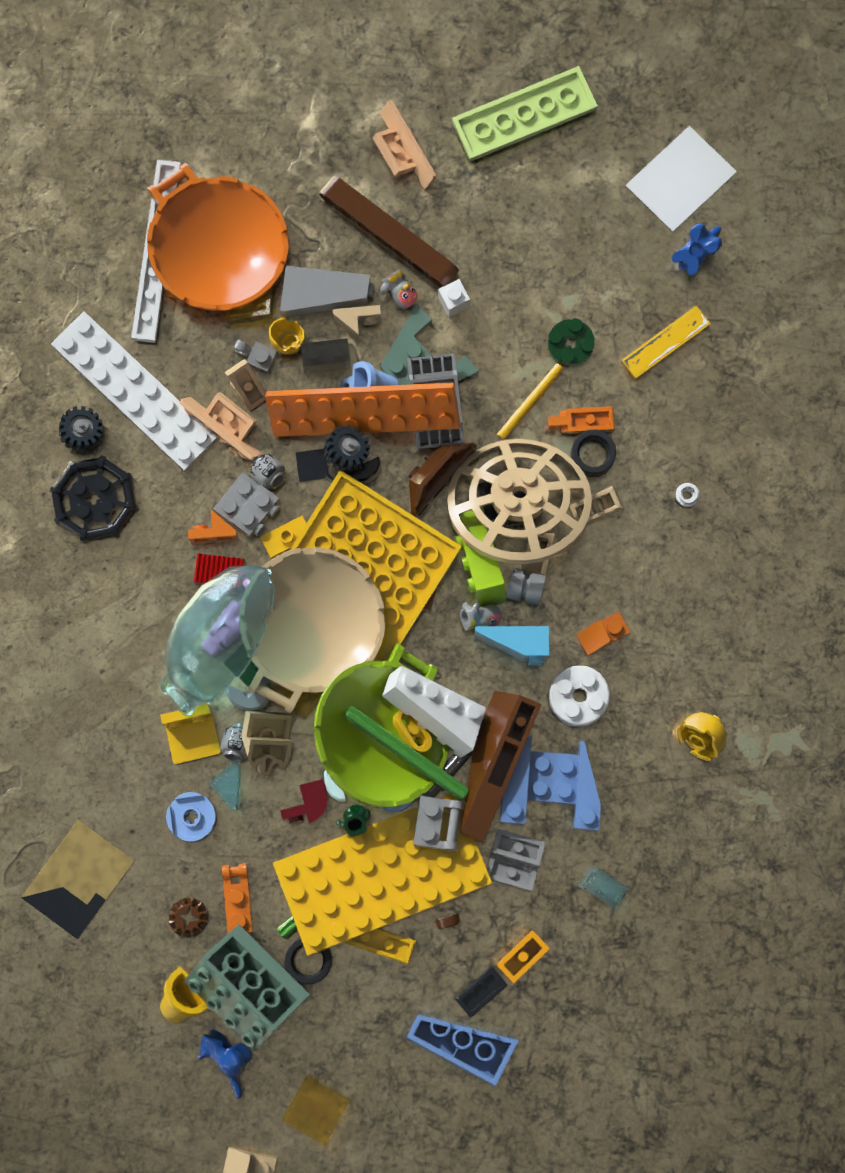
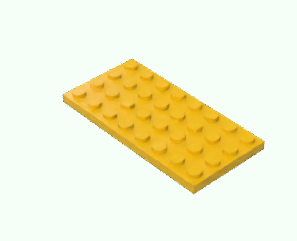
[273,794,492,956]

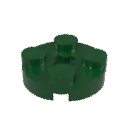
[547,318,595,367]

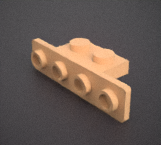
[373,100,437,189]
[179,392,262,461]

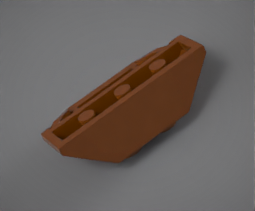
[409,442,477,518]

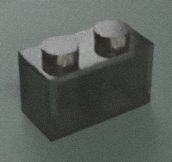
[301,338,351,374]

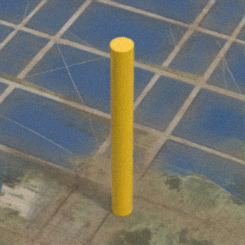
[497,364,564,440]

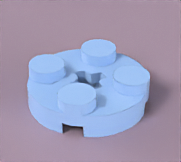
[166,792,216,842]

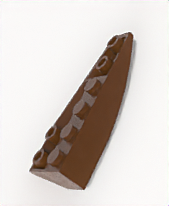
[460,691,542,843]

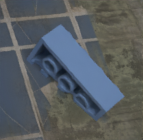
[405,1015,519,1087]

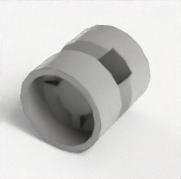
[506,568,546,605]

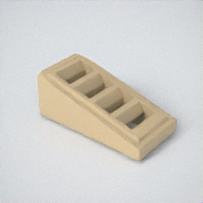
[569,486,624,524]

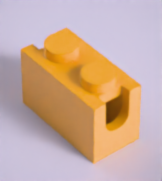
[496,930,550,983]

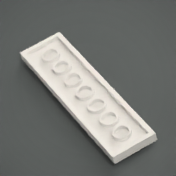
[51,311,218,472]

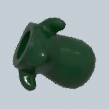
[336,804,371,837]

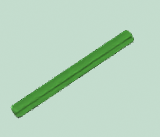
[344,706,469,800]

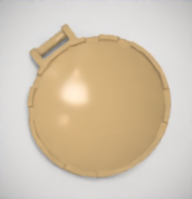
[239,547,385,713]

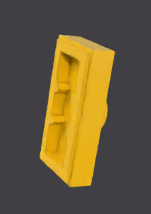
[260,516,306,559]

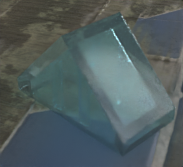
[208,760,242,811]

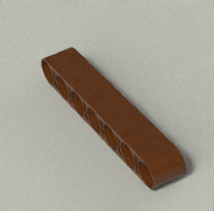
[319,175,459,288]

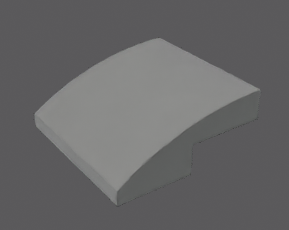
[487,829,546,893]

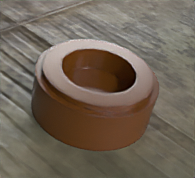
[435,913,461,929]

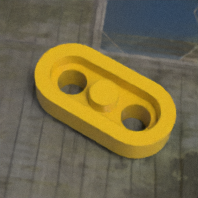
[393,710,432,754]

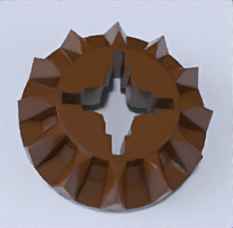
[169,898,208,938]

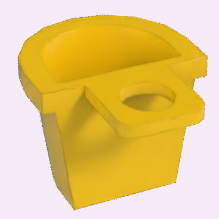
[160,966,208,1023]

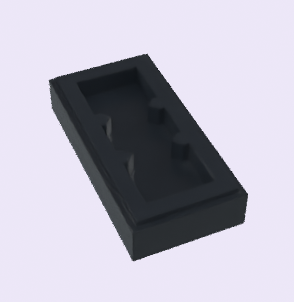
[455,966,508,1018]

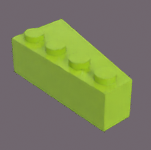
[450,503,506,607]

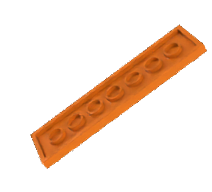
[265,383,461,437]

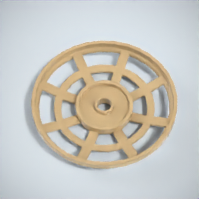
[447,439,592,564]

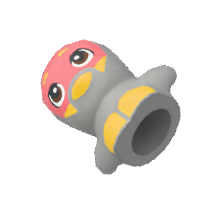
[380,269,417,309]
[460,601,501,631]

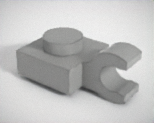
[234,340,277,374]

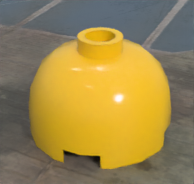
[677,712,727,761]

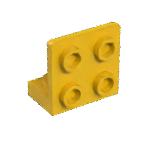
[160,704,221,764]

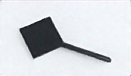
[295,449,335,482]

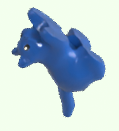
[671,224,722,276]
[198,1029,251,1099]

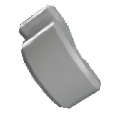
[226,677,279,711]

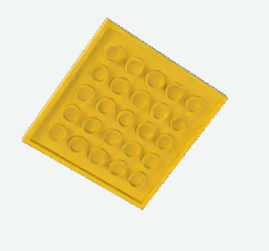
[290,471,462,662]

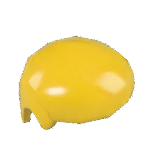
[269,317,306,355]

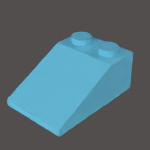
[475,626,549,666]

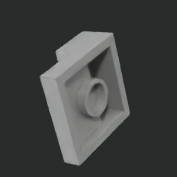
[213,472,280,539]

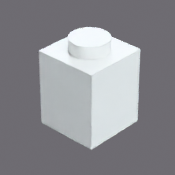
[438,279,470,318]

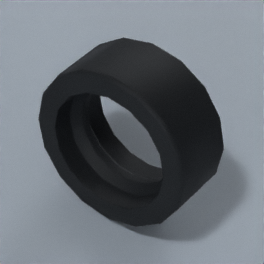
[570,430,616,477]
[285,939,332,984]

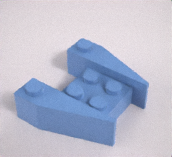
[500,736,601,832]

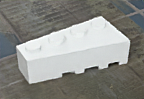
[382,666,486,758]

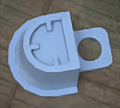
[340,362,398,388]

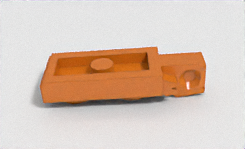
[548,406,615,434]

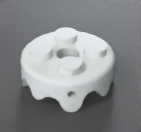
[549,665,610,727]

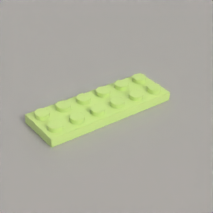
[452,66,598,162]

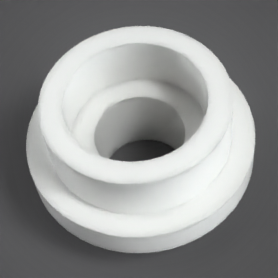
[675,483,700,507]

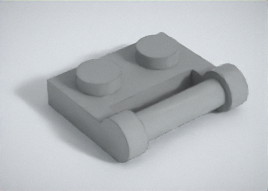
[413,796,464,852]

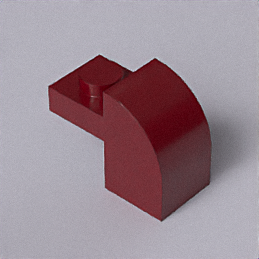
[280,779,329,824]

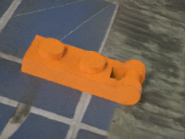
[222,863,253,933]

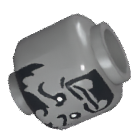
[250,454,285,489]
[220,724,247,762]

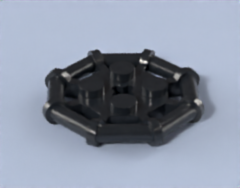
[49,455,137,542]

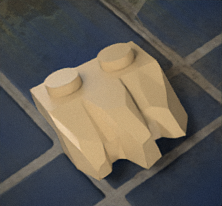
[242,711,293,777]

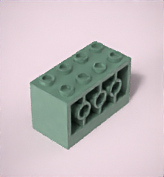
[184,924,310,1052]

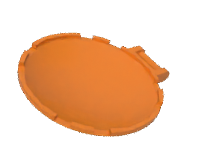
[147,163,289,311]

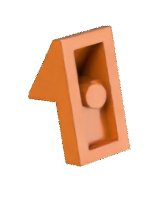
[188,510,239,544]
[576,611,630,656]

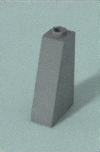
[280,266,374,318]

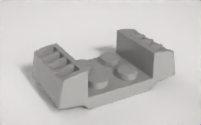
[407,353,464,449]

